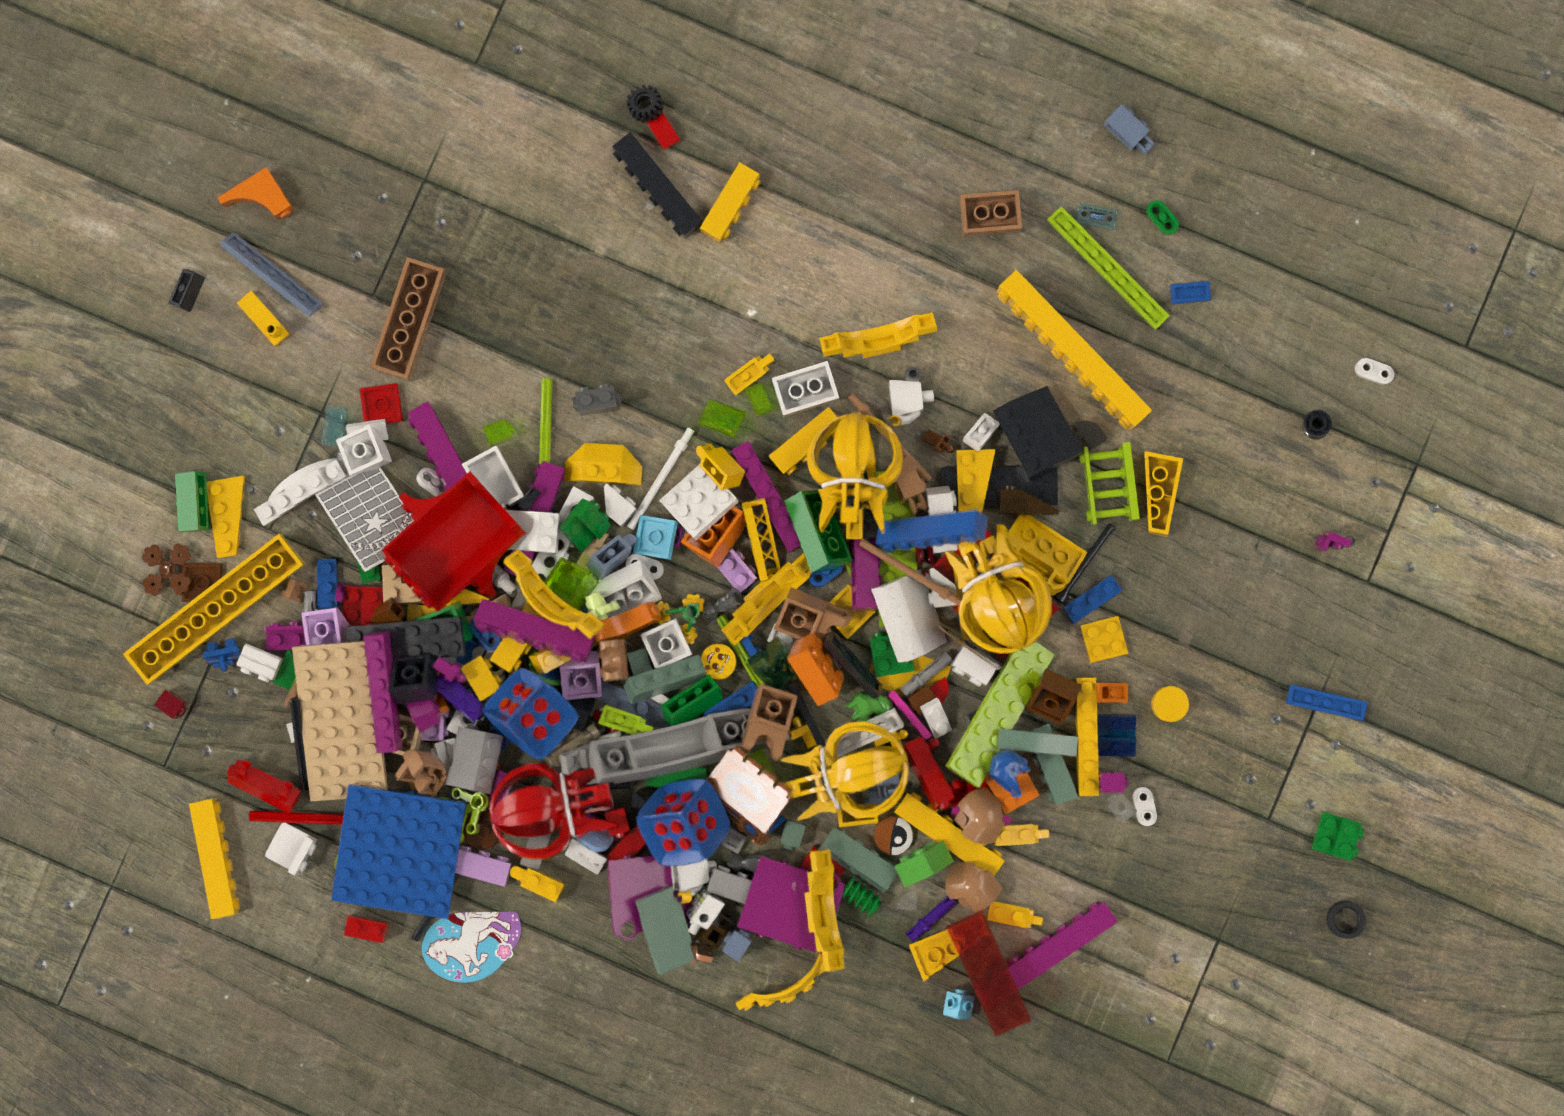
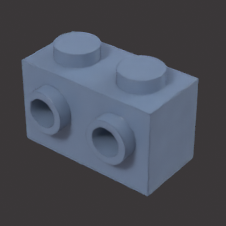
[722,928,752,962]

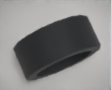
[1326,901,1366,939]

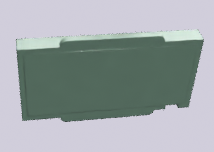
[635,886,694,975]

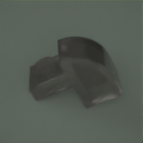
[1072,421,1108,451]

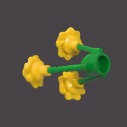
[656,594,704,645]

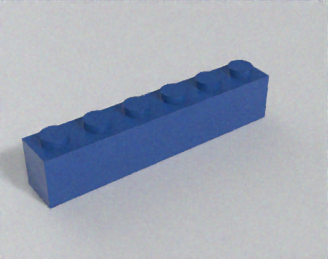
[876,510,988,552]

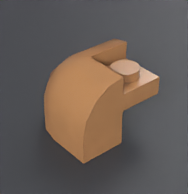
[395,749,447,796]
[954,788,1005,844]
[945,862,1003,912]

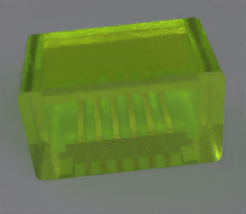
[745,382,773,418]

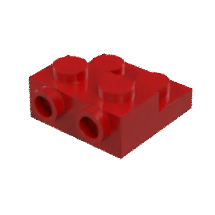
[343,586,383,625]

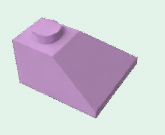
[301,607,350,645]
[560,651,602,700]

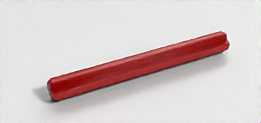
[249,811,344,825]

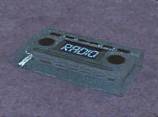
[1076,203,1118,230]

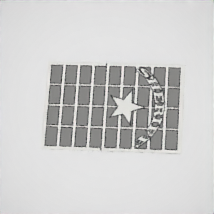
[315,468,413,572]

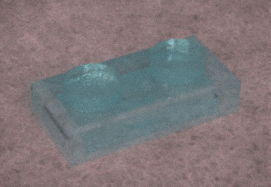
[321,406,347,447]

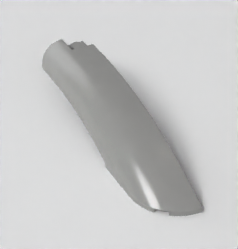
[589,708,790,784]

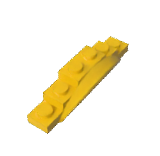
[819,312,937,358]
[504,549,605,639]
[721,553,812,645]
[805,849,845,972]
[735,954,824,1011]

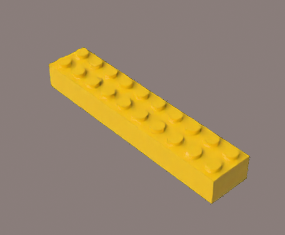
[997,270,1152,431]
[123,534,306,685]

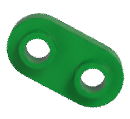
[1146,200,1179,235]

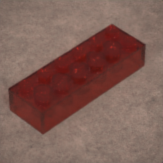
[946,910,1032,1037]

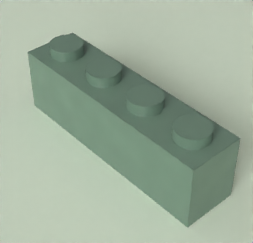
[624,655,706,704]
[1027,724,1078,806]
[818,827,897,893]

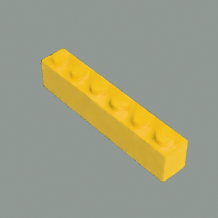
[1074,678,1099,796]
[894,792,1004,876]
[189,798,240,920]

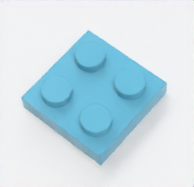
[633,515,678,560]

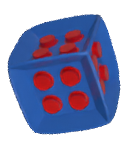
[483,668,579,759]
[637,779,730,866]

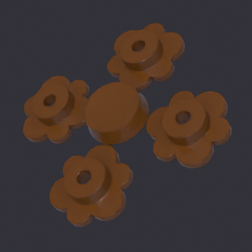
[142,543,191,596]

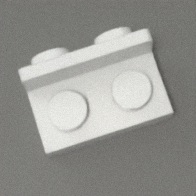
[565,838,607,874]

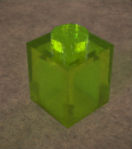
[483,419,515,447]

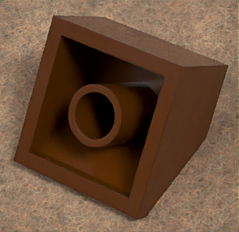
[1026,668,1081,725]

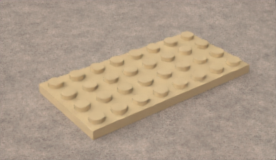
[292,641,388,801]

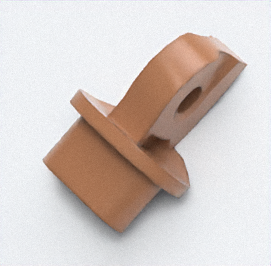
[690,944,713,964]

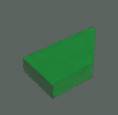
[273,650,296,690]

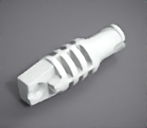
[492,564,519,598]

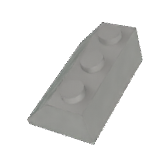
[446,726,503,794]

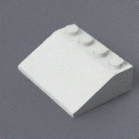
[871,569,947,663]

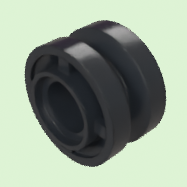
[1302,410,1332,440]

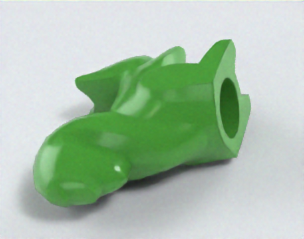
[846,692,893,722]

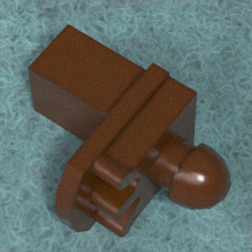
[922,429,955,453]

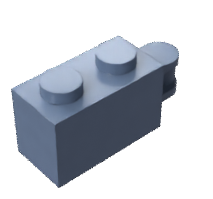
[1104,104,1155,155]
[587,534,636,580]

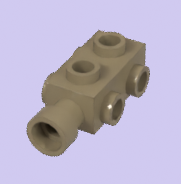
[544,724,600,767]

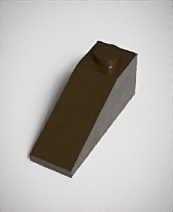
[999,486,1059,516]

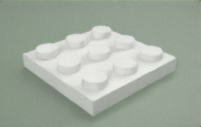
[659,464,739,540]

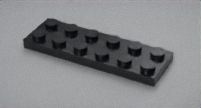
[941,467,1058,507]
[345,616,466,660]

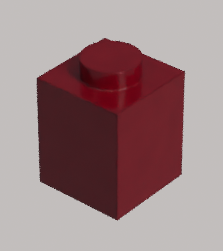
[154,689,188,719]

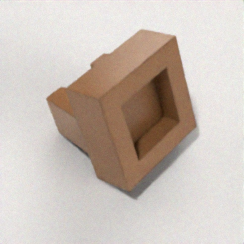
[281,579,308,603]

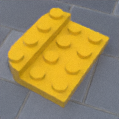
[1008,515,1087,595]

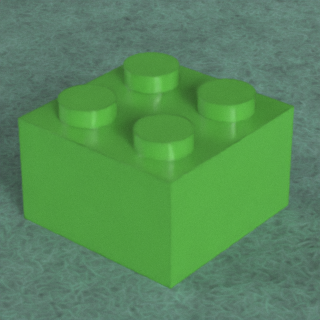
[894,841,954,887]

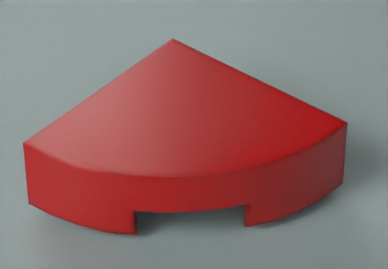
[929,677,949,703]

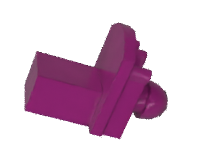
[433,656,466,683]

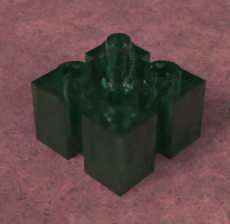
[747,636,798,690]

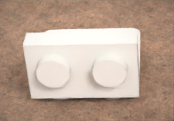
[265,823,318,876]

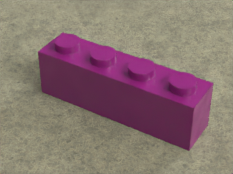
[850,539,882,611]

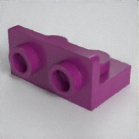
[1315,532,1352,552]
[264,622,306,651]

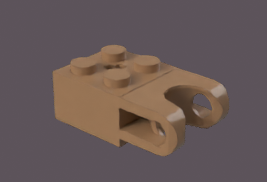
[774,587,852,642]
[597,639,630,682]
[740,684,797,761]

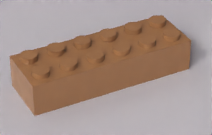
[370,257,447,382]

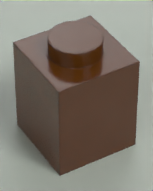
[371,597,405,623]
[907,685,936,715]

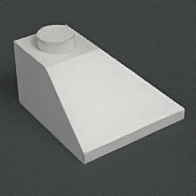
[336,424,392,476]

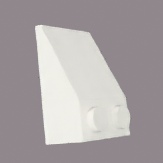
[506,510,561,554]

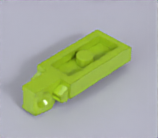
[598,705,654,735]

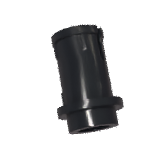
[518,486,541,511]

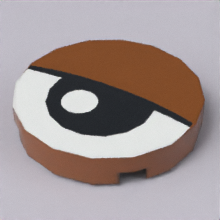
[874,816,913,855]

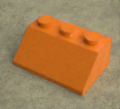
[681,507,747,568]

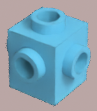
[943,989,974,1020]

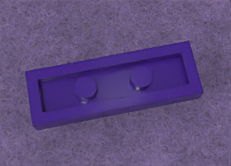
[435,672,485,724]

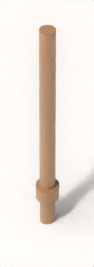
[848,393,932,483]
[859,539,962,606]

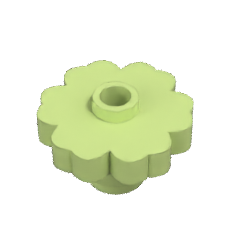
[585,592,620,620]

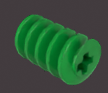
[842,876,884,918]

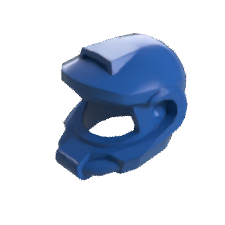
[989,750,1031,798]

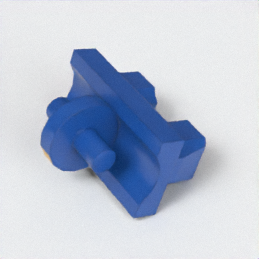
[203,638,241,672]

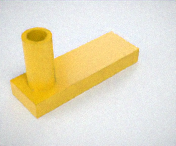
[237,291,290,347]

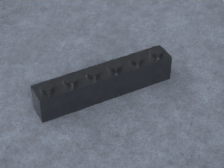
[612,132,703,239]

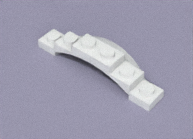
[254,458,349,526]

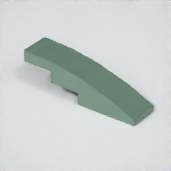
[997,729,1078,756]

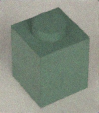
[627,648,653,676]
[780,820,806,851]

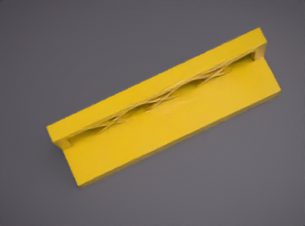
[742,498,780,581]

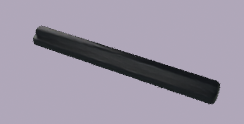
[289,698,309,791]

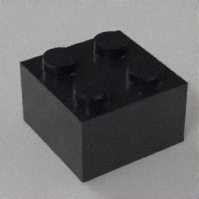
[388,653,438,704]

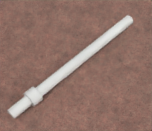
[627,428,694,530]

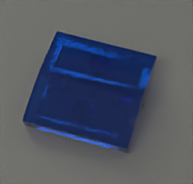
[1097,714,1136,757]

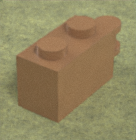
[885,456,927,514]

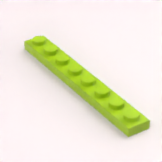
[1047,206,1170,330]

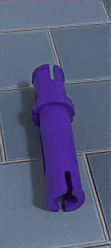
[905,895,957,943]

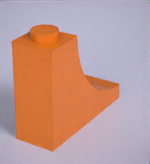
[217,167,294,219]
[595,602,662,642]

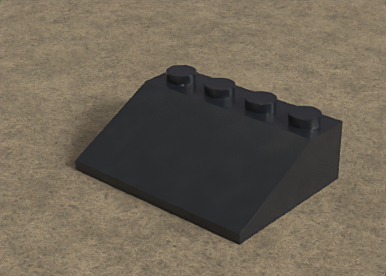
[993,386,1084,481]

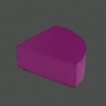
[335,583,347,602]

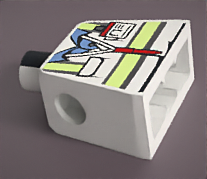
[687,887,724,935]

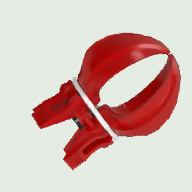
[490,763,618,860]

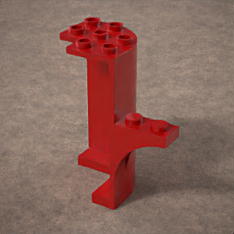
[381,471,526,612]

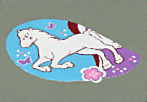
[422,911,521,983]

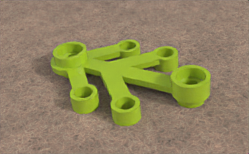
[439,787,489,843]

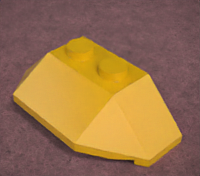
[564,443,642,486]

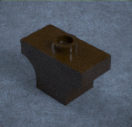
[693,911,731,952]

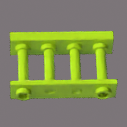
[1079,442,1140,526]

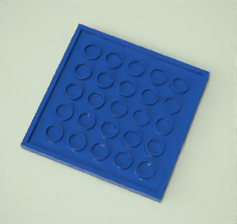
[331,784,466,919]

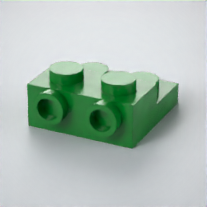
[559,498,611,552]
[869,632,914,677]
[1311,811,1364,861]

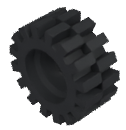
[626,85,664,123]

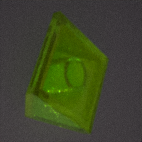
[698,399,746,441]

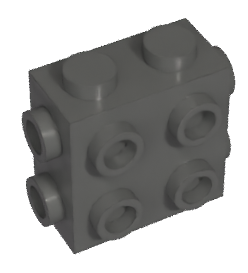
[572,384,622,416]

